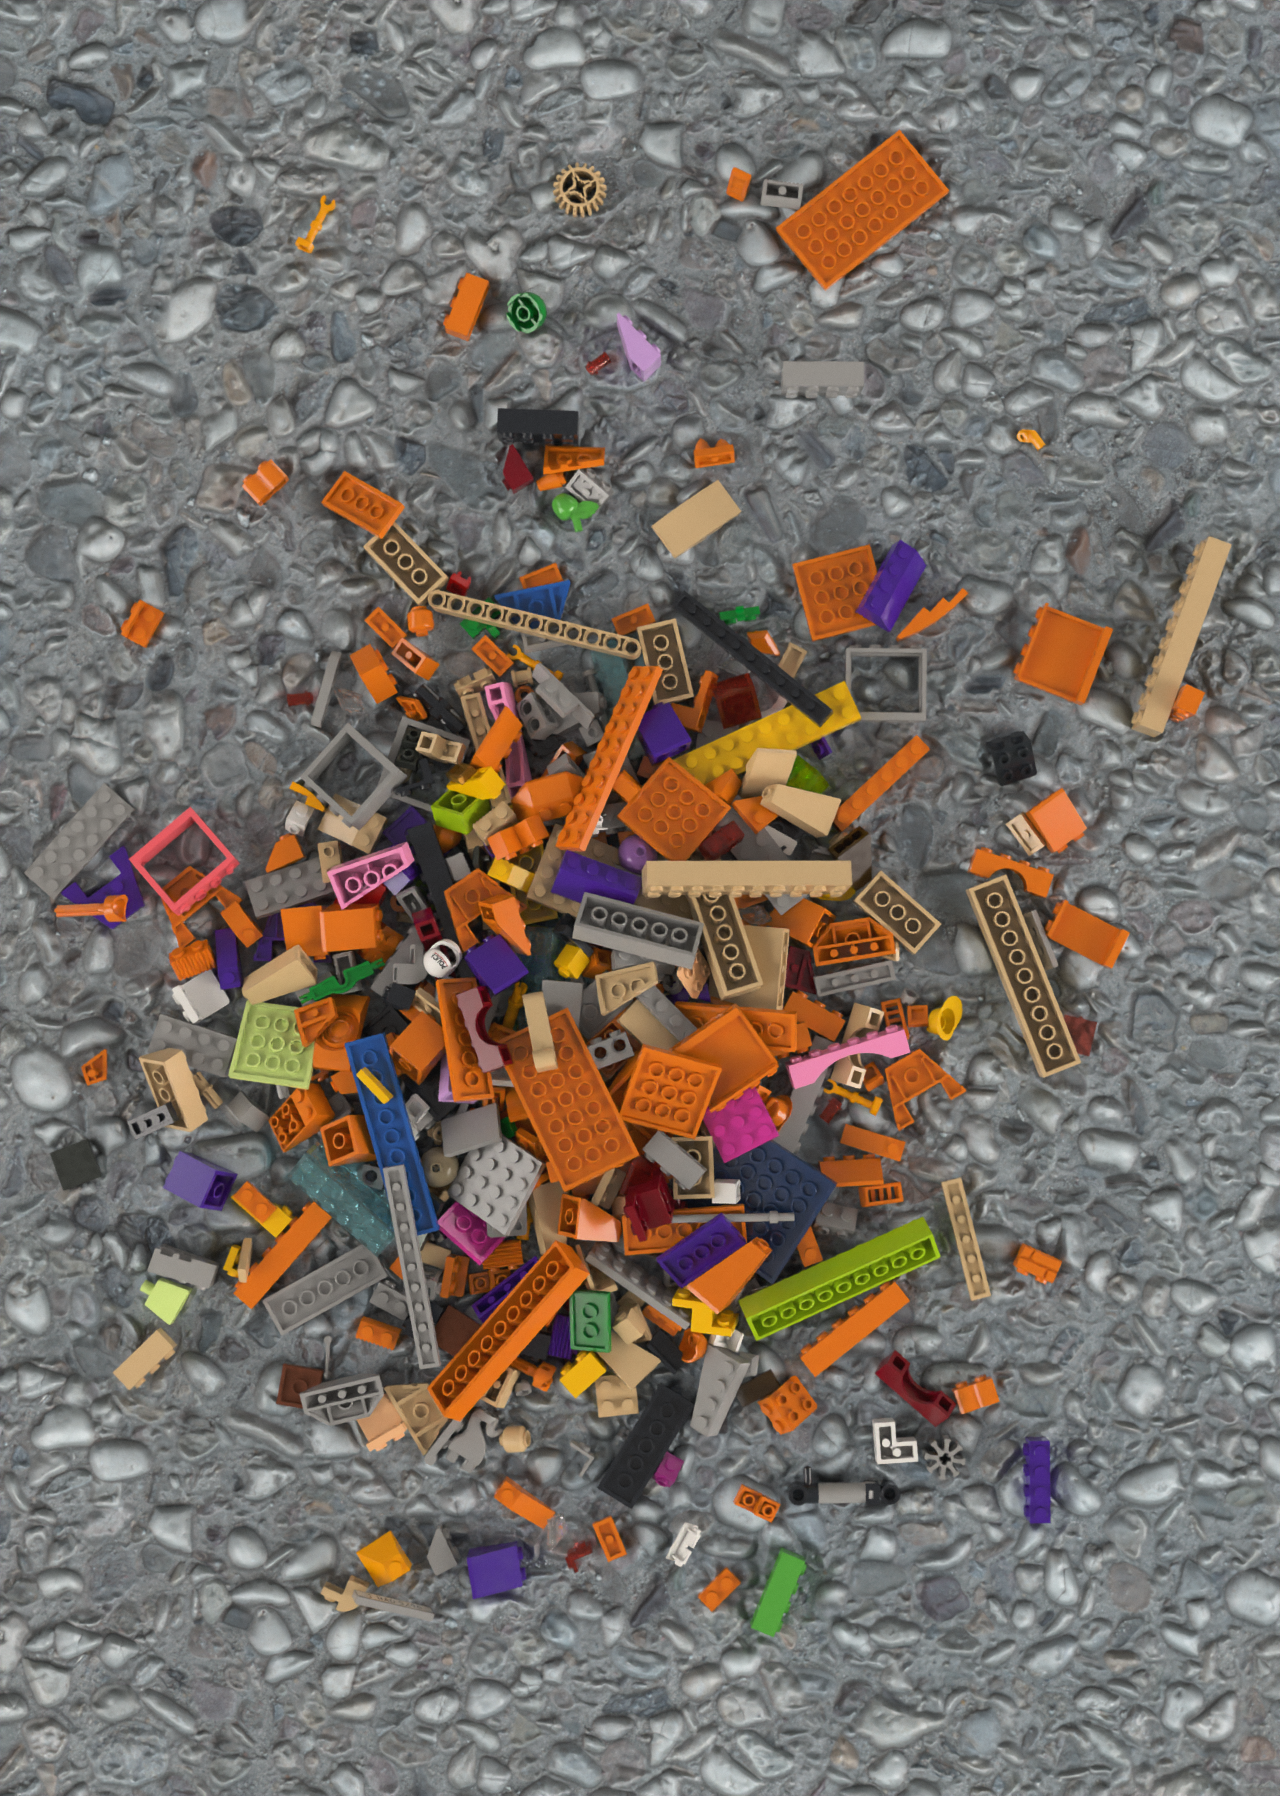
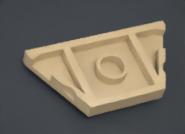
[384,1382,449,1456]

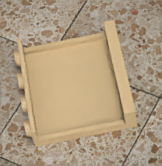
[708,925,790,1010]

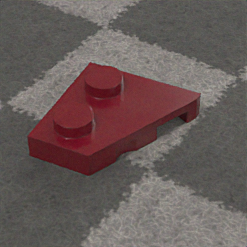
[785,946,817,995]

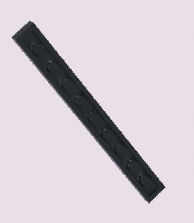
[671,590,834,727]

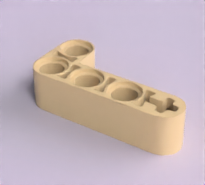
[522,991,558,1073]

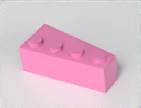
[327,842,414,910]

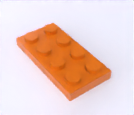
[321,471,405,539]

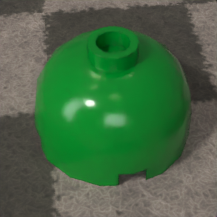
[506,292,547,333]

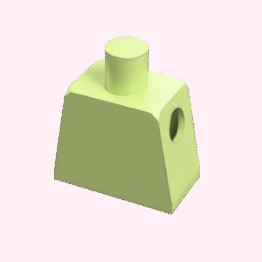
[140,1278,192,1325]

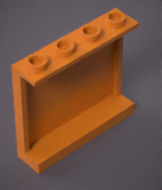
[1013,603,1113,705]
[669,1003,779,1113]

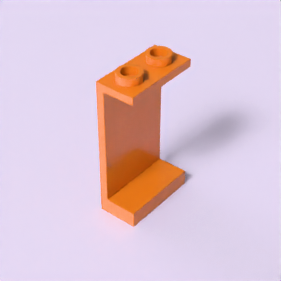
[1044,900,1130,969]

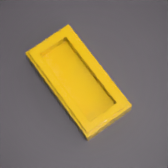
[356,1067,394,1104]

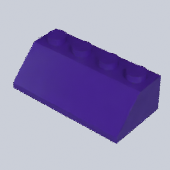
[856,540,927,632]
[550,850,642,905]

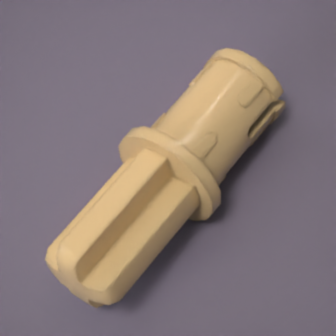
[193,1071,223,1109]

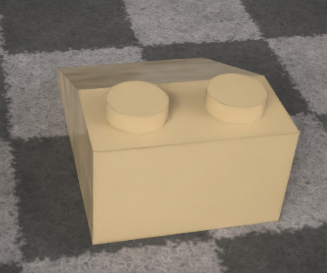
[318,794,389,854]

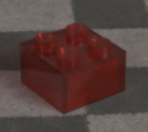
[710,673,762,729]

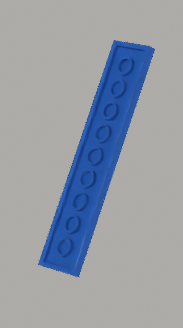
[344,1032,440,1236]

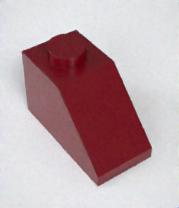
[502,444,534,494]

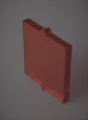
[1064,1015,1097,1056]

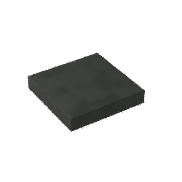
[50,1139,103,1191]

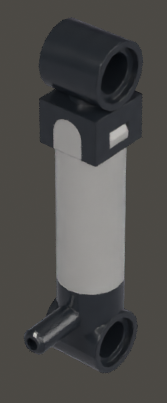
[787,1466,900,1506]

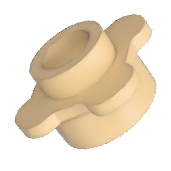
[427,1121,443,1145]

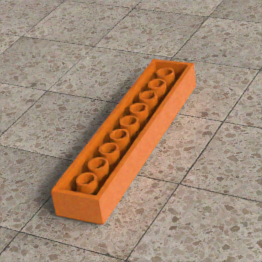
[427,1240,590,1421]

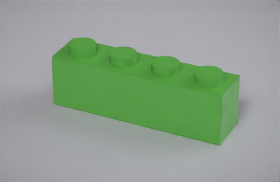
[750,1547,807,1637]

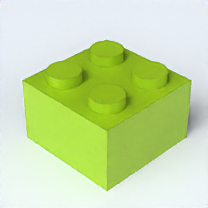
[431,789,491,835]

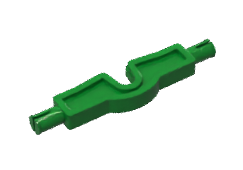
[299,957,385,1004]

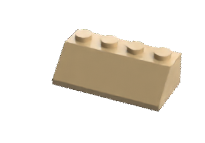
[139,1048,208,1132]

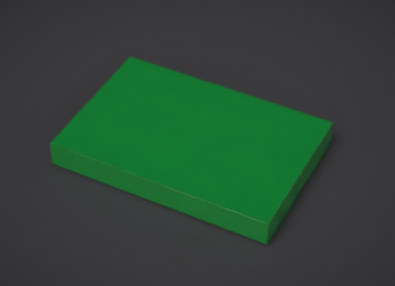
[569,1289,611,1353]

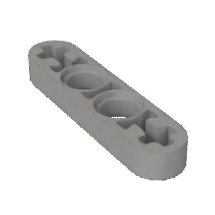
[311,650,343,728]

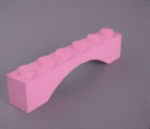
[485,682,532,799]
[785,1025,910,1089]

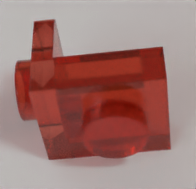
[565,1540,593,1573]

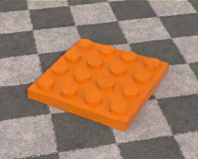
[792,544,877,642]
[616,756,731,861]
[618,1044,722,1140]

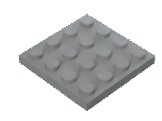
[448,1134,546,1236]

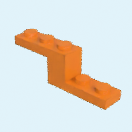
[662,670,719,763]

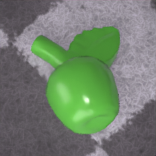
[552,493,599,532]

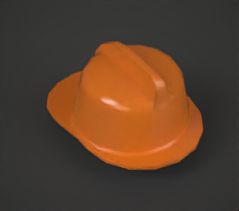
[764,1095,793,1132]

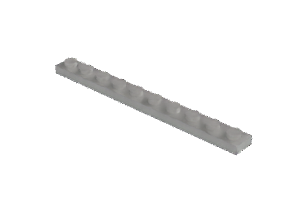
[383,1164,441,1369]

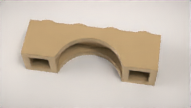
[830,1003,884,1089]

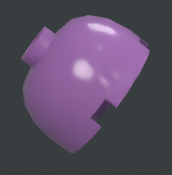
[618,834,658,874]

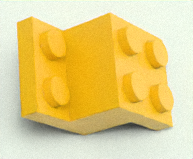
[672,1283,739,1337]

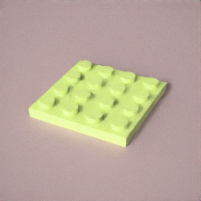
[228,1000,317,1089]

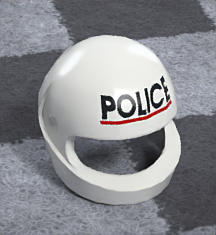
[423,939,462,978]

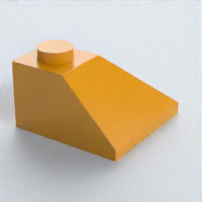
[356,1530,412,1587]

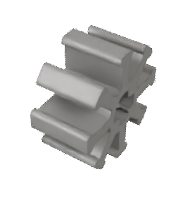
[922,1435,966,1480]

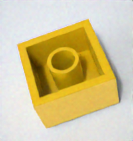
[559,1350,607,1399]

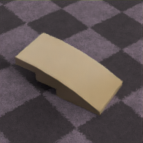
[651,480,742,558]
[735,748,797,799]

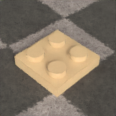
[595,1374,639,1418]

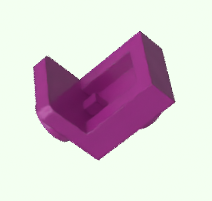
[652,1452,684,1487]

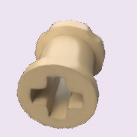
[511,667,534,688]

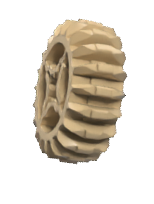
[553,162,607,218]

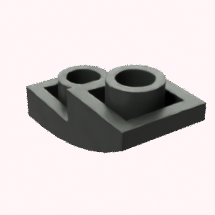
[395,727,426,771]

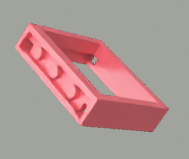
[129,807,240,916]

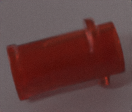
[585,352,611,376]
[287,690,313,707]
[819,1097,843,1124]

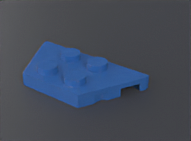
[494,580,571,629]

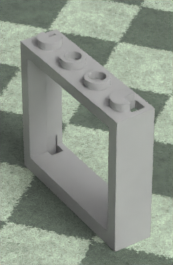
[844,644,927,723]
[377,716,474,813]
[300,723,408,831]

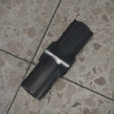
[413,683,467,736]

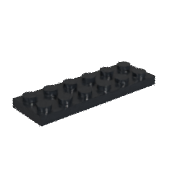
[362,1006,460,1122]
[597,1382,695,1509]

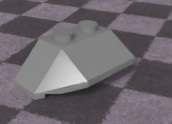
[300,1373,384,1426]

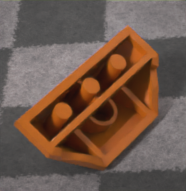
[511,771,583,822]
[813,917,896,967]

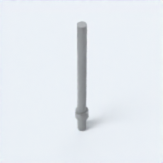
[672,1211,795,1223]

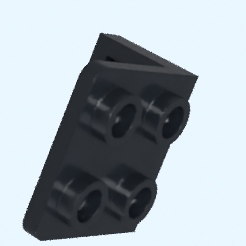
[986,731,1037,786]

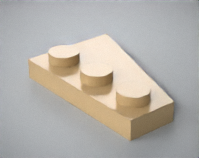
[595,962,659,1016]

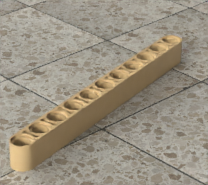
[428,590,641,660]

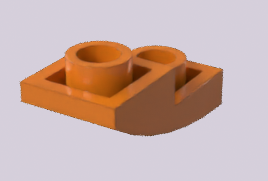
[467,1268,511,1295]
[733,1484,781,1523]

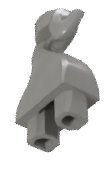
[445,1407,503,1473]

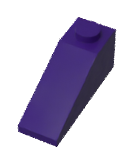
[215,928,244,990]

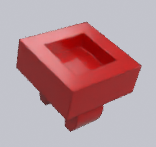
[446,571,471,597]

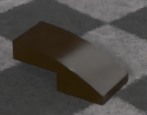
[736,1369,780,1407]

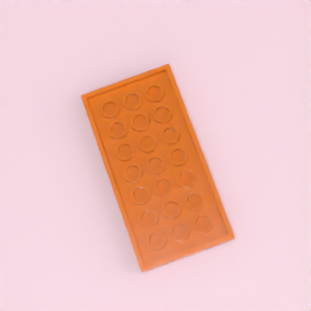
[776,130,949,291]
[497,1007,640,1192]

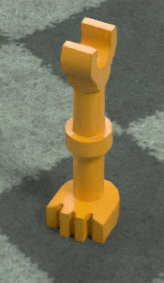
[295,195,336,253]
[507,644,564,681]
[823,1079,883,1116]

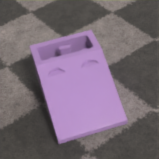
[617,313,661,382]

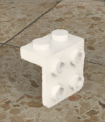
[172,970,230,1024]

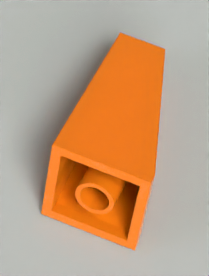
[686,1237,772,1315]

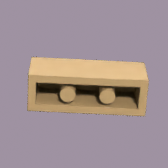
[113,1328,177,1390]

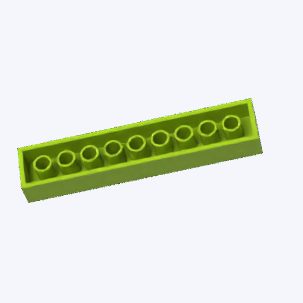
[738,1217,941,1341]

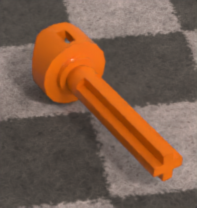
[54,895,128,922]
[509,1357,557,1392]

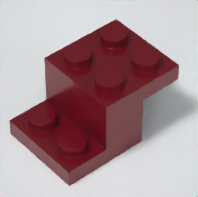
[623,1168,675,1242]

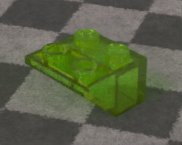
[786,755,830,794]

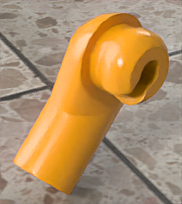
[1017,429,1046,451]

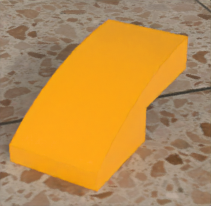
[289,781,327,813]

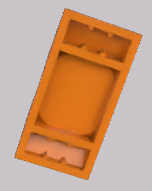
[313,994,370,1072]

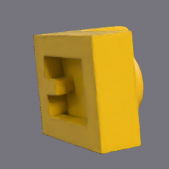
[223,1245,242,1278]

